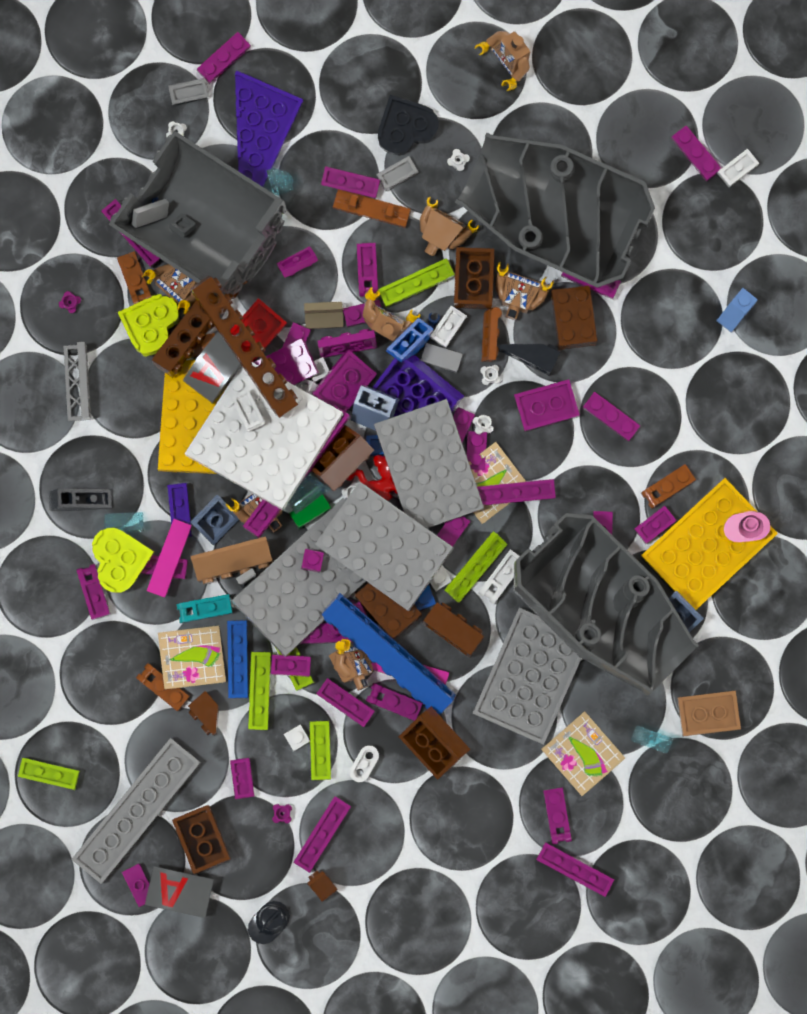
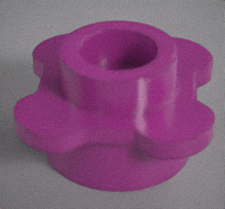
[59,291,81,313]
[272,804,292,824]

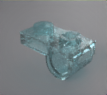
[267,168,293,195]

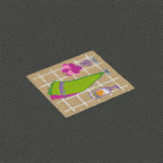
[469,442,526,524]
[158,626,226,689]
[541,711,625,796]

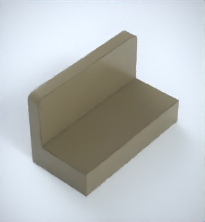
[304,302,344,329]

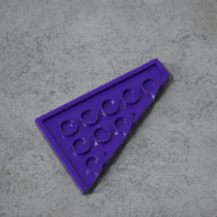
[235,70,303,187]

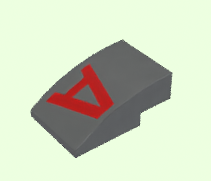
[183,332,242,404]
[145,866,214,918]

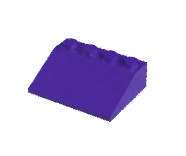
[373,355,464,417]

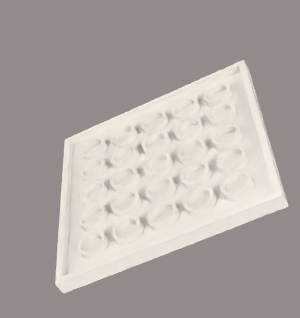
[185,362,343,510]

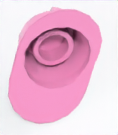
[724,511,770,542]

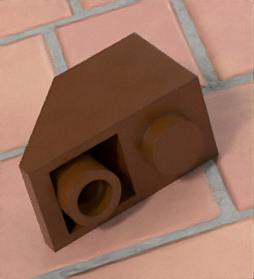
[188,691,219,736]
[307,871,338,902]

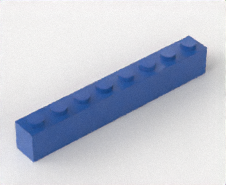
[322,593,456,715]

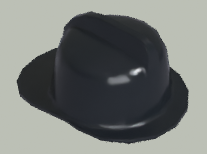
[248,901,290,944]

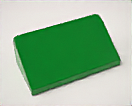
[289,493,331,529]

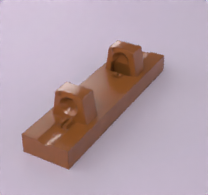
[333,189,411,228]

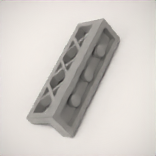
[64,342,91,422]

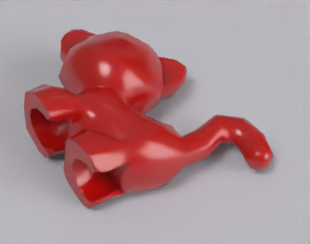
[346,455,397,501]

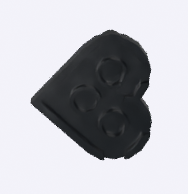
[378,95,439,155]

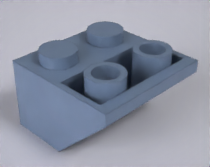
[351,385,400,431]

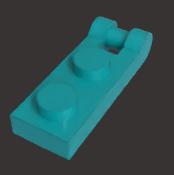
[176,594,233,624]

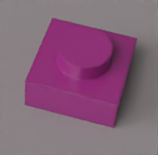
[301,549,324,573]

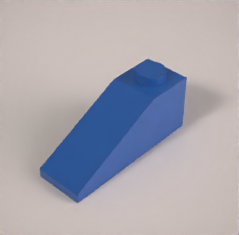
[386,318,433,362]

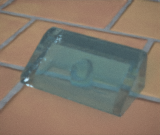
[288,473,326,514]
[104,512,144,532]
[631,726,673,753]

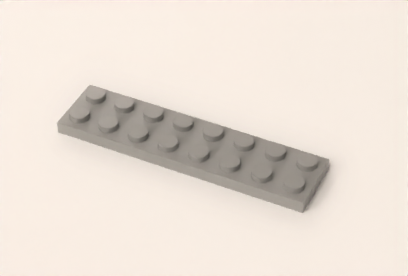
[71,738,201,884]

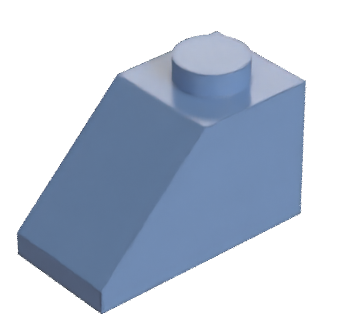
[717,288,757,332]

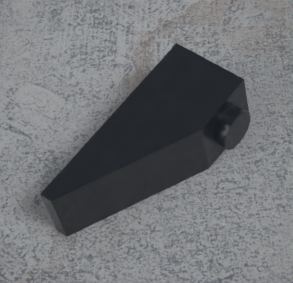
[499,344,561,376]
[49,489,112,511]

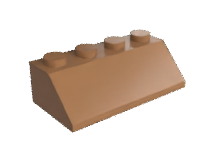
[191,536,273,585]

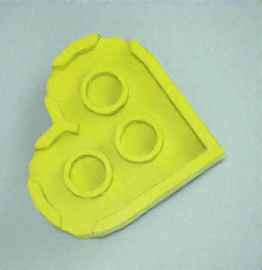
[118,294,179,357]
[92,528,154,593]

